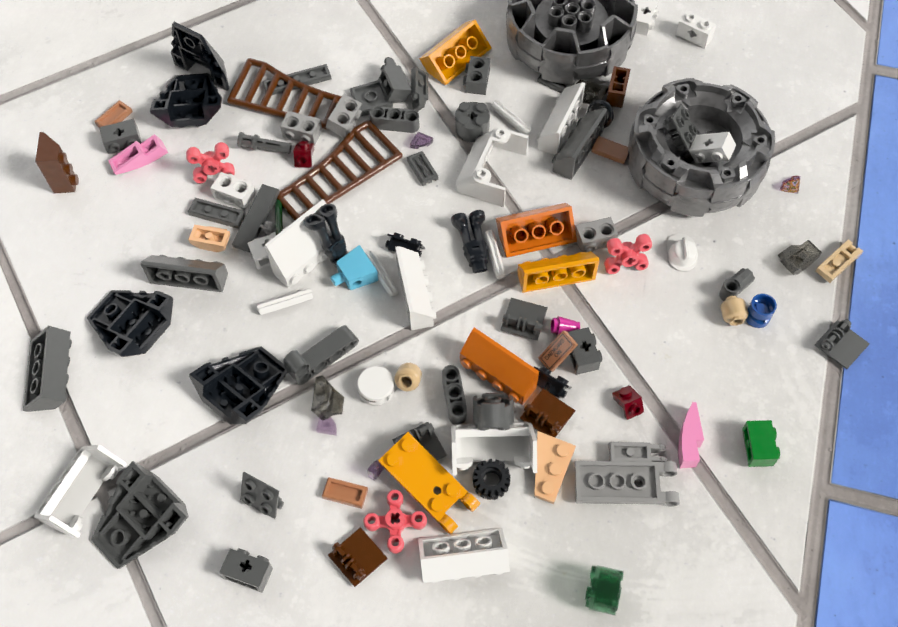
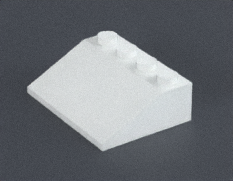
[265,199,342,288]

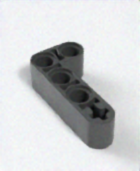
[283,325,359,385]

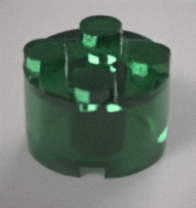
[585,565,624,616]

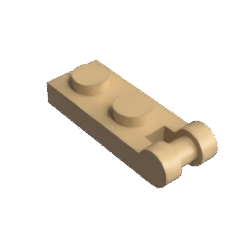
[815,239,864,283]

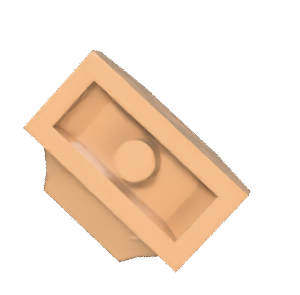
[188,224,230,252]

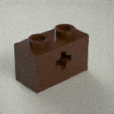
[606,66,631,108]

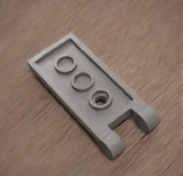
[575,461,680,507]

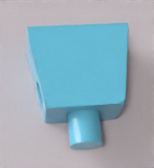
[330,245,379,290]

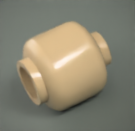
[720,296,749,326]
[394,363,422,392]

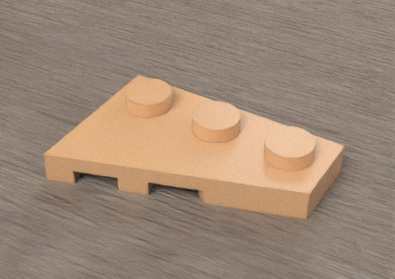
[534,431,576,504]

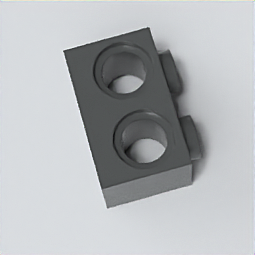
[463,56,490,95]

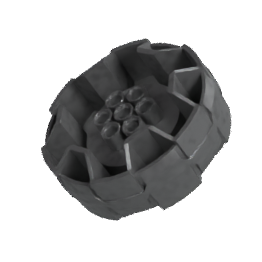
[506,0,638,84]
[628,78,775,217]

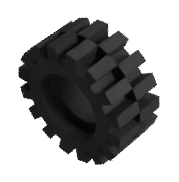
[473,459,511,500]

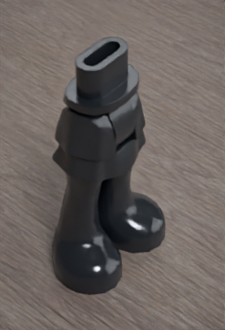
[304,204,348,268]
[451,210,488,273]

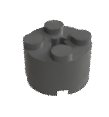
[455,102,490,142]
[473,393,514,431]

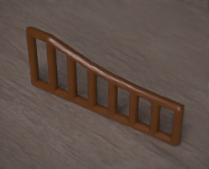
[227,58,352,130]
[276,120,403,221]

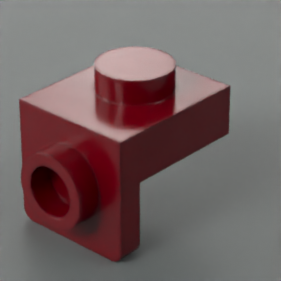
[293,141,314,168]
[612,385,644,420]

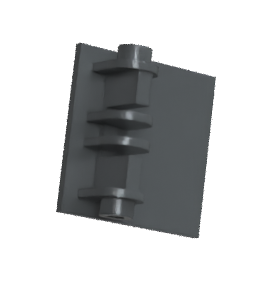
[663,104,697,151]
[500,298,548,341]
[815,319,870,369]
[392,422,447,460]
[240,472,284,519]

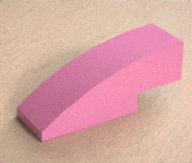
[108,134,168,175]
[678,402,704,469]

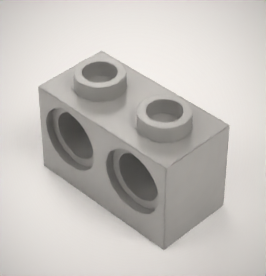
[326,94,362,137]
[280,111,322,145]
[575,217,618,252]

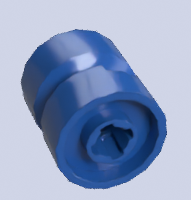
[746,293,777,328]

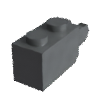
[378,57,412,102]

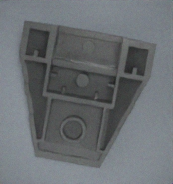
[91,461,189,569]

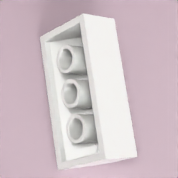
[536,82,585,155]
[395,246,436,331]
[418,528,510,583]

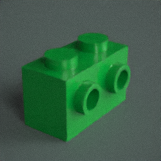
[742,420,780,467]

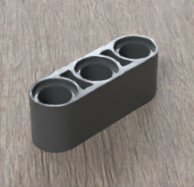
[369,106,420,133]
[442,365,467,425]

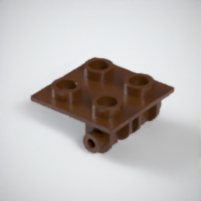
[520,389,576,438]
[328,527,388,587]

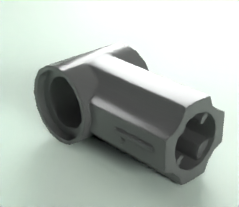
[719,268,755,301]

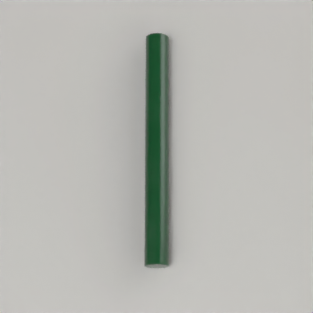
[275,200,283,235]

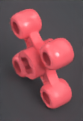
[186,142,235,184]
[604,234,652,274]
[363,490,427,554]

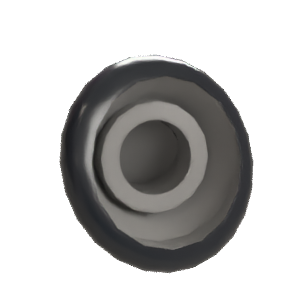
[587,99,614,128]

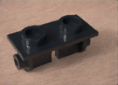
[385,232,425,258]
[534,366,572,399]

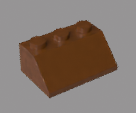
[35,132,79,194]

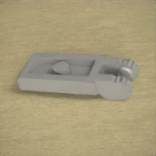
[608,442,667,462]

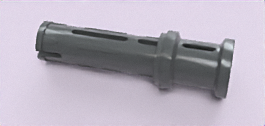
[237,132,292,154]

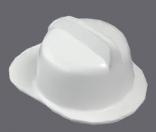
[666,233,698,272]

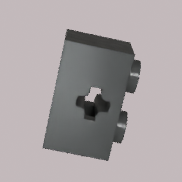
[99,119,142,154]
[568,327,603,375]
[219,548,273,593]

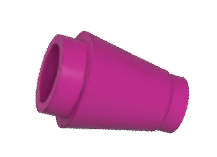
[551,316,580,335]

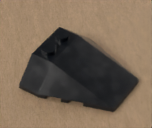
[171,22,229,91]
[150,73,222,128]
[87,290,173,357]
[189,346,288,425]

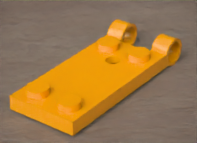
[378,432,480,535]

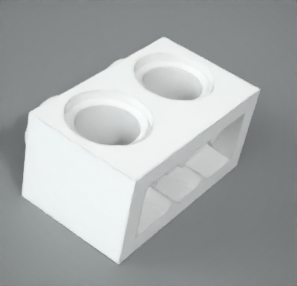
[210,172,255,210]

